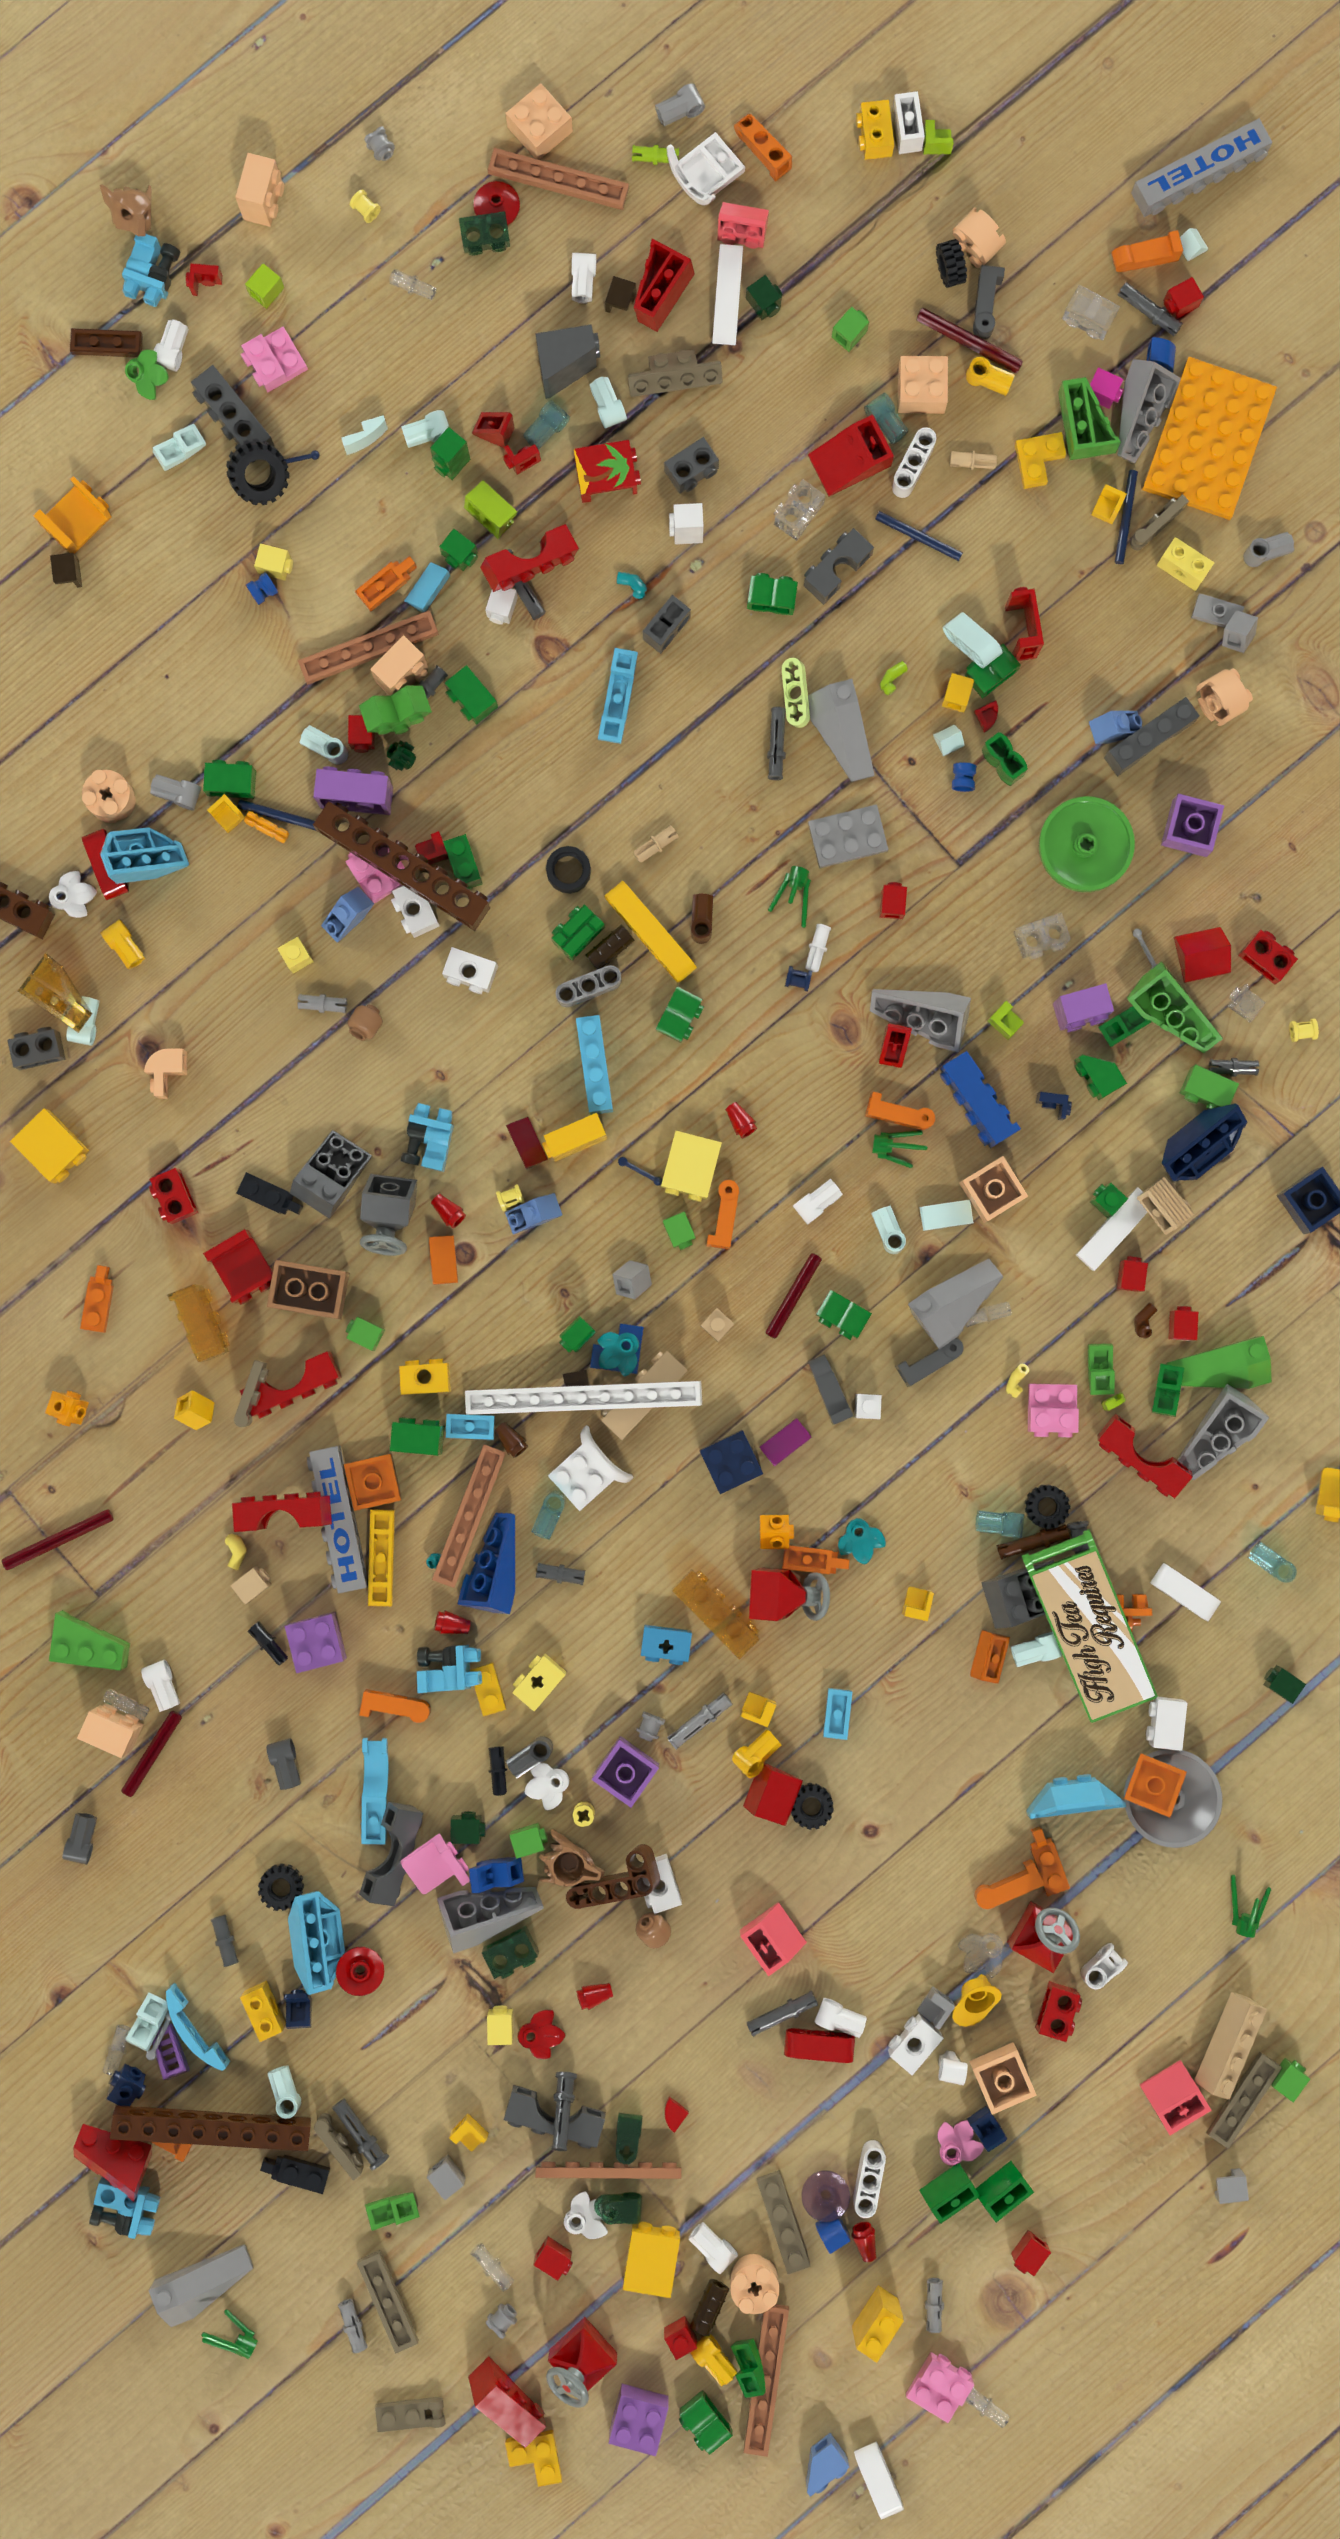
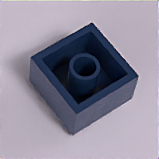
[1276,1167,1340,1234]
[699,1430,763,1494]

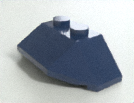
[1162,1103,1247,1181]

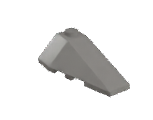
[1117,359,1181,463]
[808,679,874,782]
[870,989,971,1052]
[908,1259,1003,1349]
[1178,1384,1269,1480]
[437,1887,544,1953]
[149,2244,253,2327]

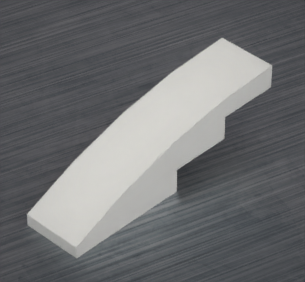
[712,244,743,345]
[1076,1187,1147,1271]

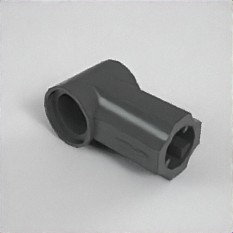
[505,1736,553,1778]
[266,1738,301,1790]
[62,1813,97,1865]

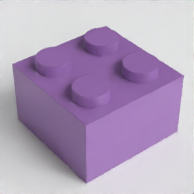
[1161,794,1224,857]
[1053,983,1114,1032]
[285,1612,347,1673]
[592,1736,659,1808]
[609,2383,668,2456]

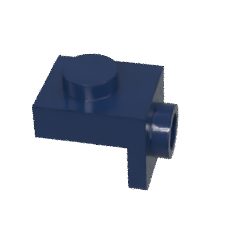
[284,1990,312,2029]
[967,2105,1007,2152]

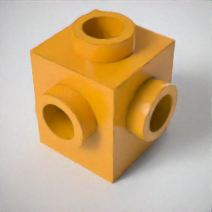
[45,1390,89,1427]
[760,1515,794,1549]

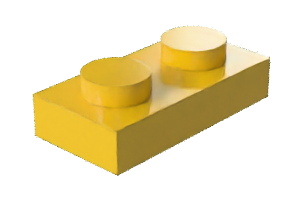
[470,1663,507,1716]

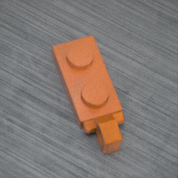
[355,556,417,612]
[80,1265,114,1333]
[782,1545,850,1575]
[1030,1826,1070,1896]

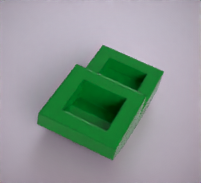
[1098,1006,1151,1047]
[1152,1363,1184,1417]
[731,2338,766,2398]

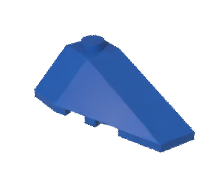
[458,1513,515,1614]

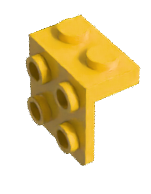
[1315,1467,1340,1523]

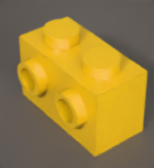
[856,100,894,160]

